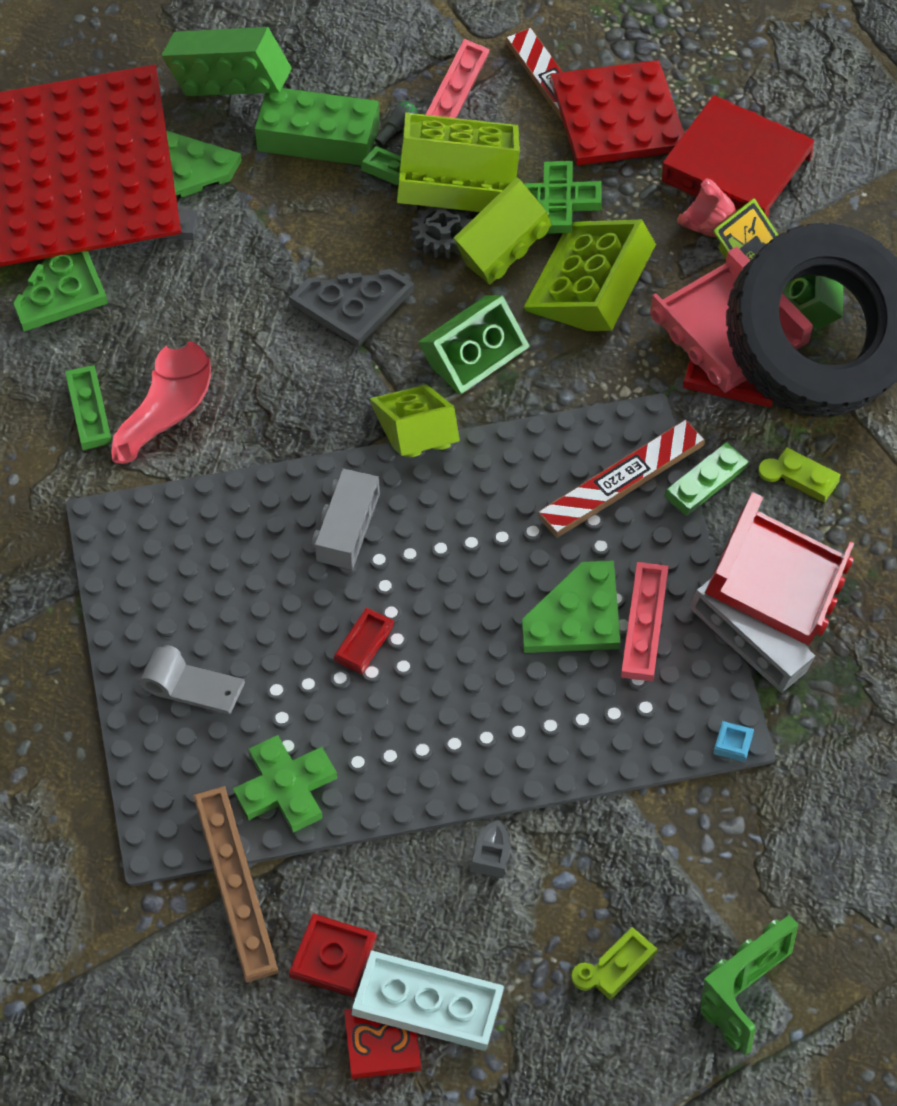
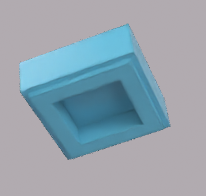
[713,721,754,762]

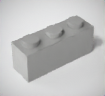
[312,468,380,570]

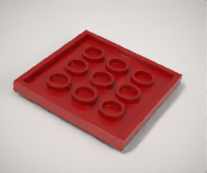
[550,60,684,166]

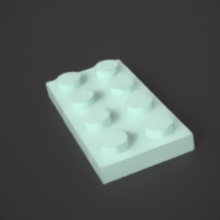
[352,950,504,1051]

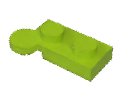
[759,447,841,503]
[572,927,658,1000]

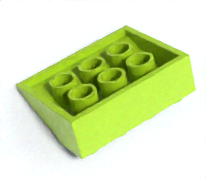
[524,219,656,331]

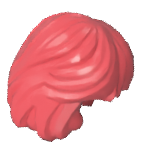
[677,178,736,237]

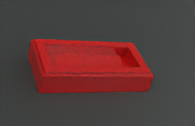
[334,607,394,674]

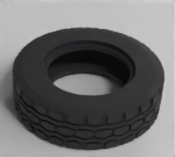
[726,222,897,417]

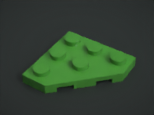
[167,131,242,198]
[13,251,108,332]
[522,560,621,653]

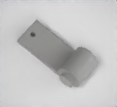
[139,645,245,715]

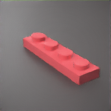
[425,39,490,118]
[621,562,669,682]

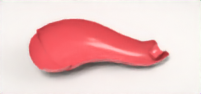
[111,341,211,464]

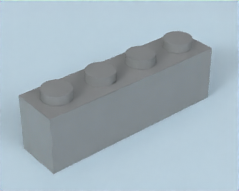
[689,580,815,693]

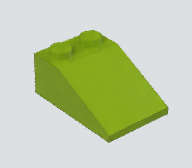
[370,384,460,457]

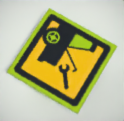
[712,198,778,260]

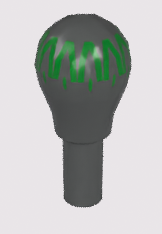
[375,101,418,147]

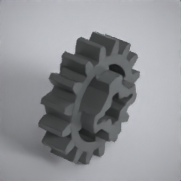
[412,206,473,258]

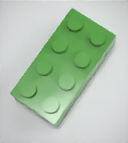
[161,27,292,96]
[255,88,380,166]

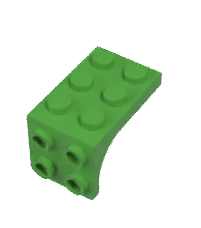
[700,915,798,1055]

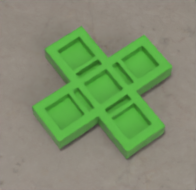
[523,161,602,234]
[233,735,337,833]

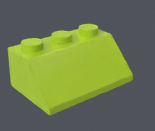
[454,177,552,285]

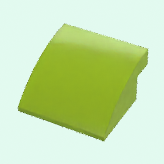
[397,112,520,212]

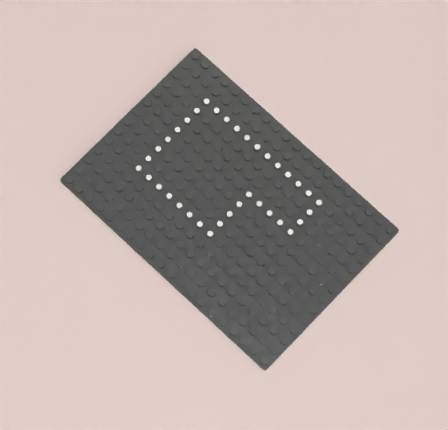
[66,394,776,887]

